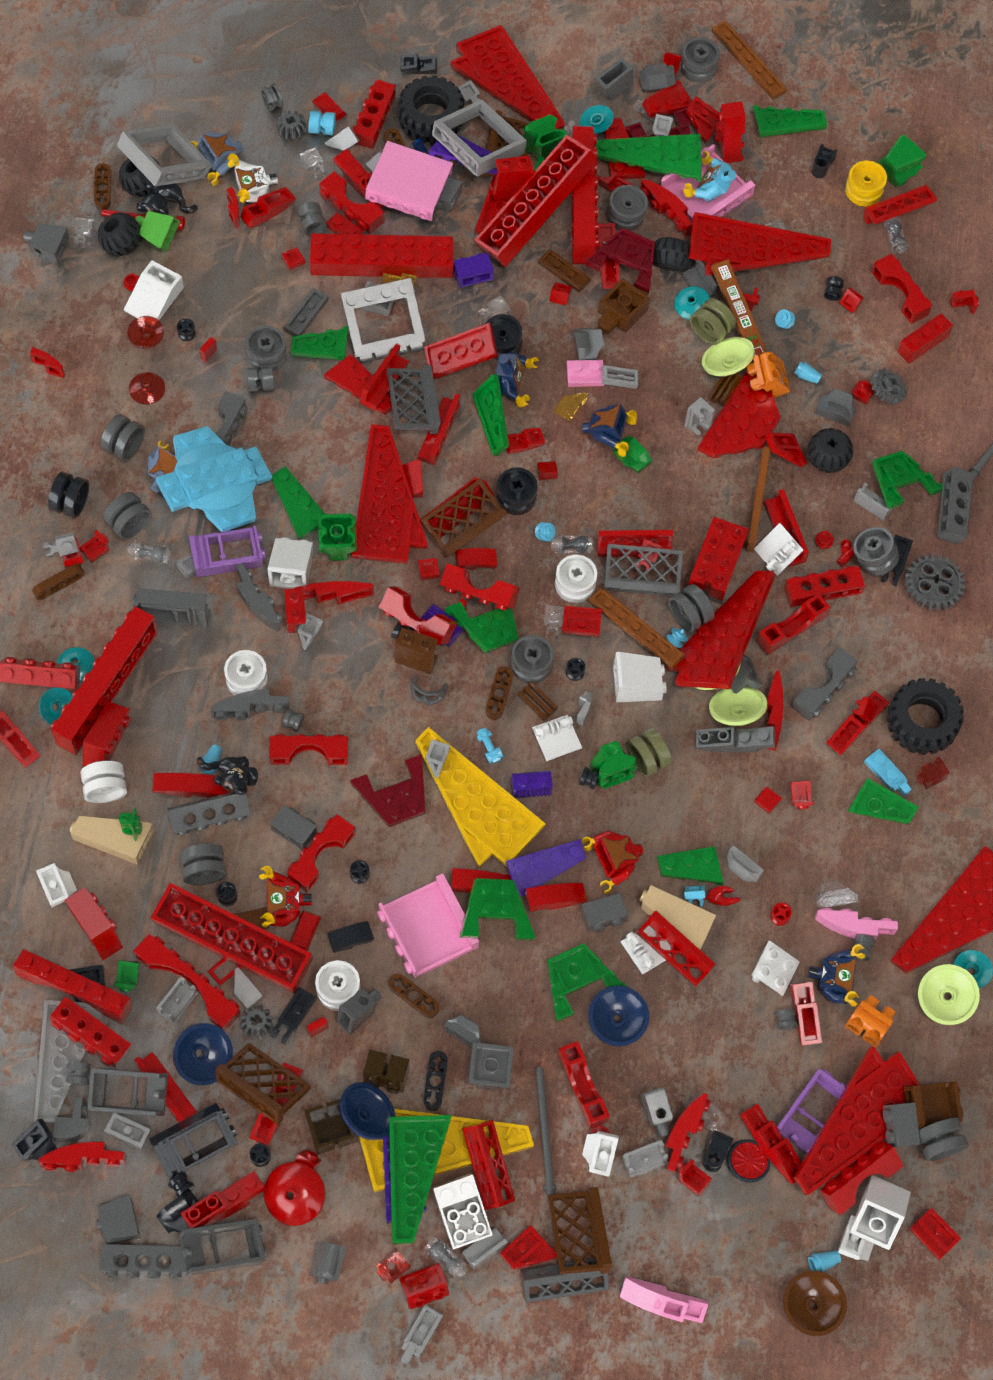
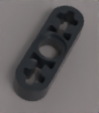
[423,1051,448,1111]

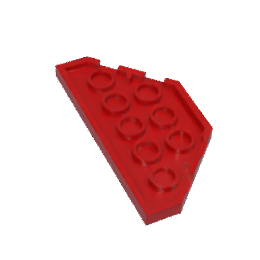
[697,371,781,459]

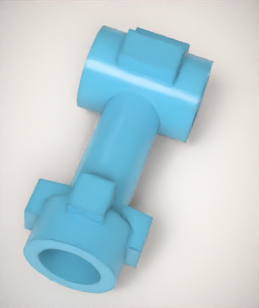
[477,728,504,764]

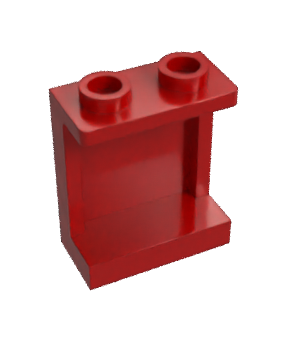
[489,155,534,200]

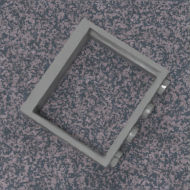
[432,99,527,177]
[117,124,212,187]

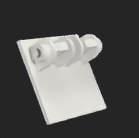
[754,523,803,576]
[532,715,582,761]
[621,926,671,975]
[752,940,799,996]

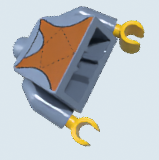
[190,132,243,186]
[147,441,177,494]

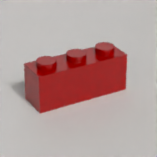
[897,313,953,364]

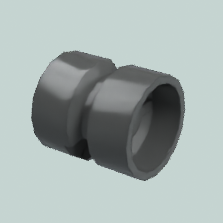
[298,202,327,236]
[247,366,274,392]

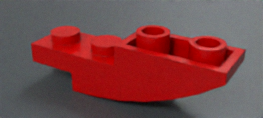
[333,149,385,208]
[640,179,692,237]
[666,1093,711,1173]
[38,1142,126,1172]
[181,1171,266,1229]

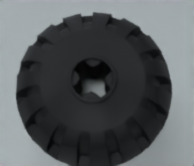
[119,156,160,197]
[97,212,141,256]
[653,237,694,272]
[807,428,853,473]

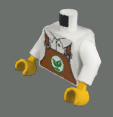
[227,153,278,205]

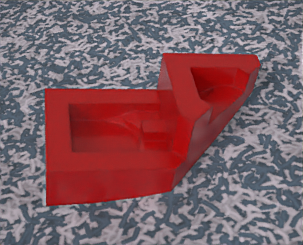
[597,173,633,193]

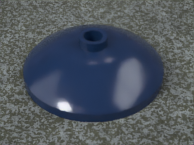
[588,986,649,1047]
[173,1023,233,1085]
[340,1082,396,1140]

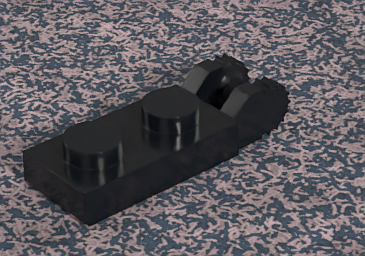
[882,535,913,586]
[271,987,317,1045]

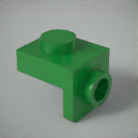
[114,960,140,992]

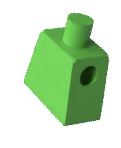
[136,211,180,252]

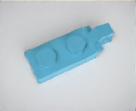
[864,749,912,797]

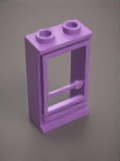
[189,525,266,577]
[777,1068,847,1154]

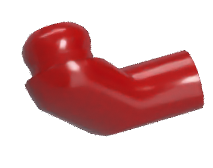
[836,539,854,567]

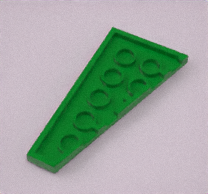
[389,1115,452,1245]

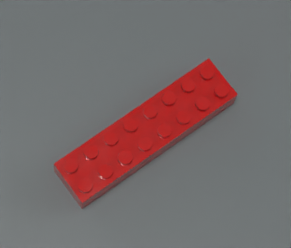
[571,126,599,265]
[474,135,598,267]
[310,233,453,278]
[51,606,158,755]
[150,883,314,994]

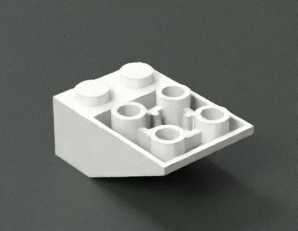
[124,260,184,327]
[431,1173,493,1249]

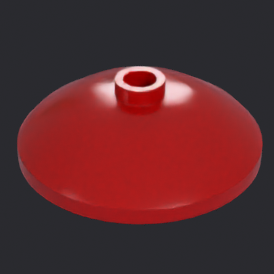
[264,1162,326,1226]

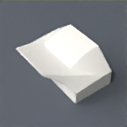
[36,863,77,908]
[582,1131,619,1177]
[838,1215,874,1261]

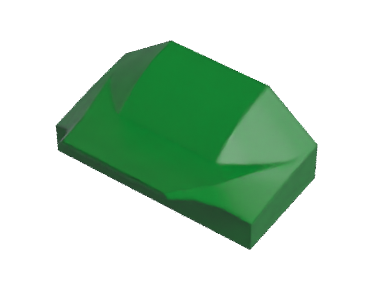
[614,435,652,474]

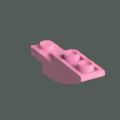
[815,908,898,940]
[620,1276,708,1323]

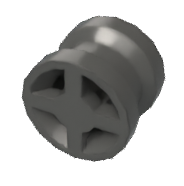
[283,709,304,732]
[776,1009,798,1030]

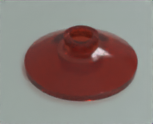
[127,316,164,349]
[129,372,165,405]

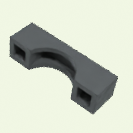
[215,391,248,446]
[791,647,858,721]

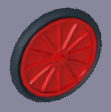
[727,1140,770,1183]

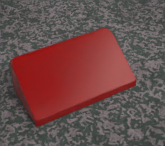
[402,459,423,498]

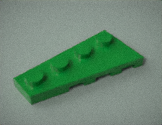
[271,466,325,540]

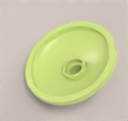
[702,337,755,377]
[709,686,767,726]
[918,964,980,1025]

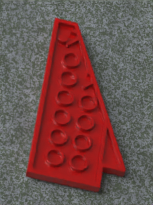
[450,25,566,130]
[689,212,831,276]
[352,424,428,564]
[665,570,775,689]
[890,846,993,974]
[794,1046,920,1195]

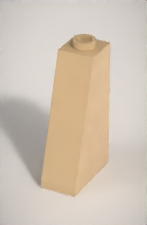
[70,816,154,865]
[640,885,716,950]

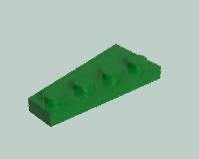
[752,105,827,137]
[472,374,509,456]

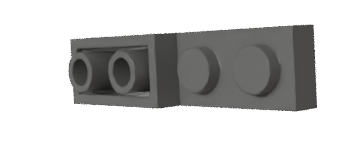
[236,563,282,631]
[211,689,290,720]
[696,727,775,753]

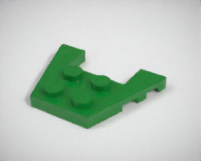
[872,450,943,509]
[445,602,519,653]
[459,878,535,941]
[547,943,627,1023]

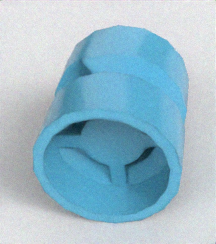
[309,110,336,136]

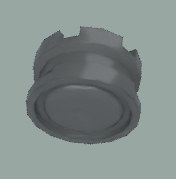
[261,83,283,111]

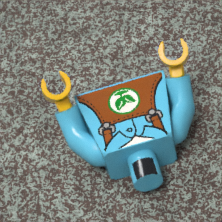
[682,151,736,202]

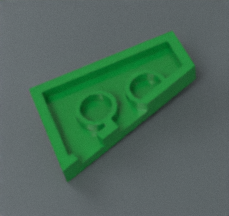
[290,326,348,360]
[848,778,919,825]
[657,846,724,885]

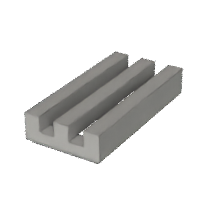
[602,365,638,389]

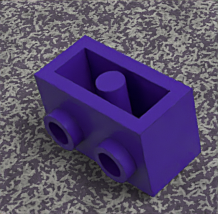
[453,253,494,288]

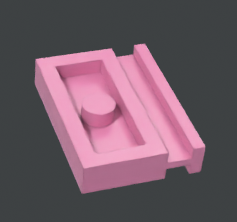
[566,360,604,387]

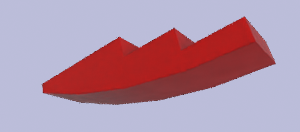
[597,223,620,290]
[294,581,374,605]
[766,670,784,751]
[826,690,889,756]
[0,710,40,768]
[152,773,230,798]
[249,1062,304,1146]
[739,1103,802,1184]

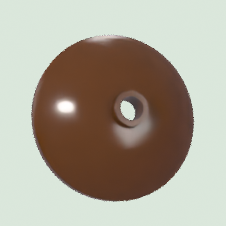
[783,1271,847,1336]

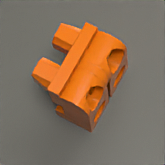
[747,352,791,398]
[844,995,895,1049]

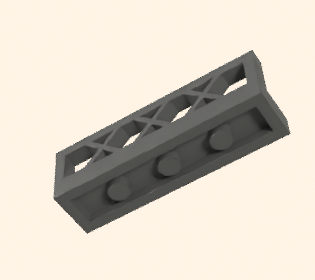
[521,1258,609,1303]

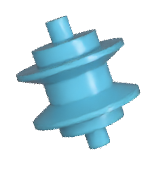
[775,309,795,329]
[535,522,556,541]
[667,628,688,648]

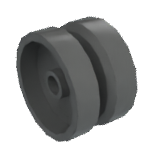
[680,37,720,83]
[606,185,648,231]
[246,326,287,372]
[100,414,145,462]
[103,492,152,540]
[853,527,899,576]
[668,584,715,633]
[511,635,553,683]
[180,843,227,885]
[919,1118,969,1162]

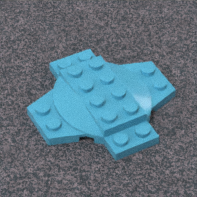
[156,426,272,532]

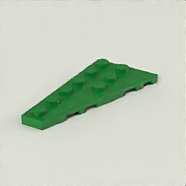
[596,134,702,182]

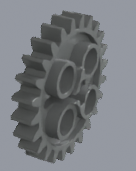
[904,553,966,612]

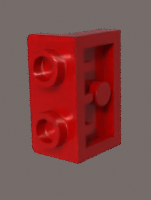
[284,588,306,633]
[399,1263,449,1309]

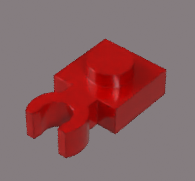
[635,539,662,575]

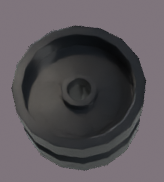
[485,314,523,360]
[496,467,538,515]
[48,471,89,518]

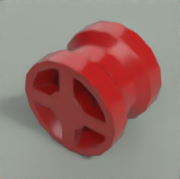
[770,902,792,926]

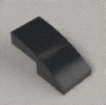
[400,53,437,74]
[327,921,374,953]

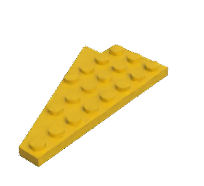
[415,727,546,868]
[359,1109,534,1193]

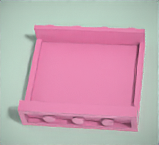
[365,141,453,221]
[661,144,755,222]
[377,873,479,978]

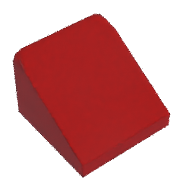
[549,282,572,305]
[537,461,558,480]

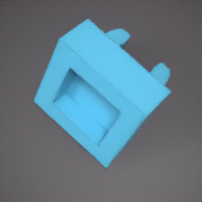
[685,885,705,906]

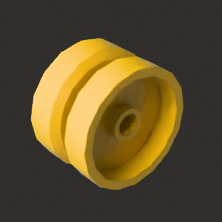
[845,160,887,207]

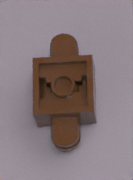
[598,278,650,334]

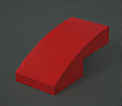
[226,187,240,228]
[30,347,65,378]
[507,428,546,454]
[456,548,497,570]

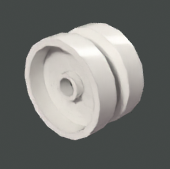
[555,554,597,603]
[224,650,268,695]
[80,761,127,803]
[315,960,361,1011]

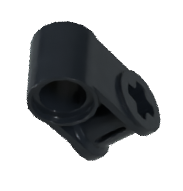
[811,144,838,178]
[703,1130,734,1173]

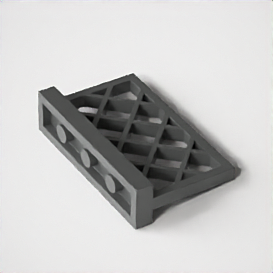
[386,365,441,434]
[604,544,683,596]

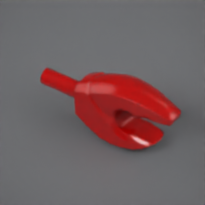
[696,886,740,906]

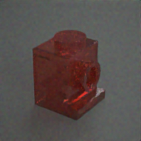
[917,757,950,789]
[377,1247,411,1284]

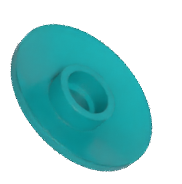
[580,105,614,134]
[675,286,710,320]
[57,647,95,682]
[39,687,72,725]
[953,950,993,989]

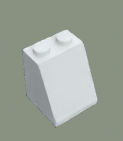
[268,537,313,589]
[613,652,666,702]
[850,1175,911,1250]

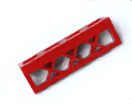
[864,185,937,224]
[360,343,409,411]
[418,393,461,465]
[420,477,494,538]
[764,489,809,567]
[597,530,673,557]
[636,910,716,987]
[134,1052,198,1123]
[462,1120,515,1210]

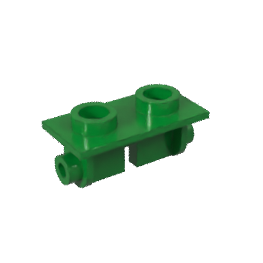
[118,808,142,841]

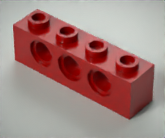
[352,79,396,149]
[784,566,865,608]

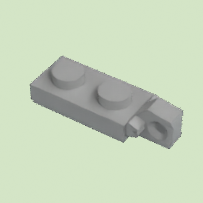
[401,1305,443,1365]

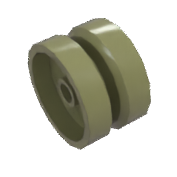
[690,298,736,345]
[626,728,672,778]

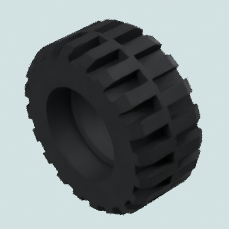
[398,75,464,144]
[887,678,964,755]

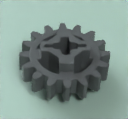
[870,368,908,405]

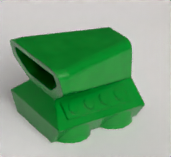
[522,115,567,161]
[877,134,926,187]
[318,513,357,561]
[589,741,638,789]

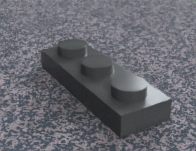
[284,288,328,336]

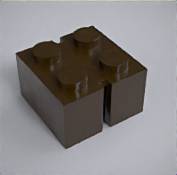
[363,1049,410,1094]
[304,1099,357,1155]

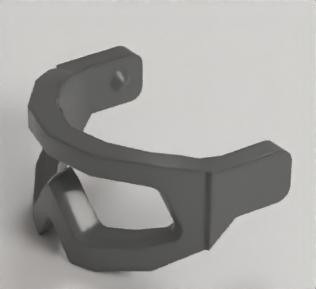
[411,675,448,706]

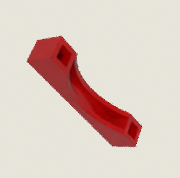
[133,933,240,1032]
[13,949,132,1024]

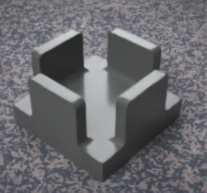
[468,1042,514,1090]

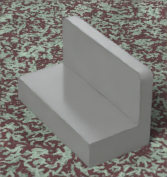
[461,1227,508,1271]

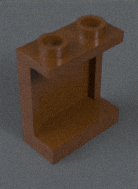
[395,628,438,674]
[904,1081,964,1128]

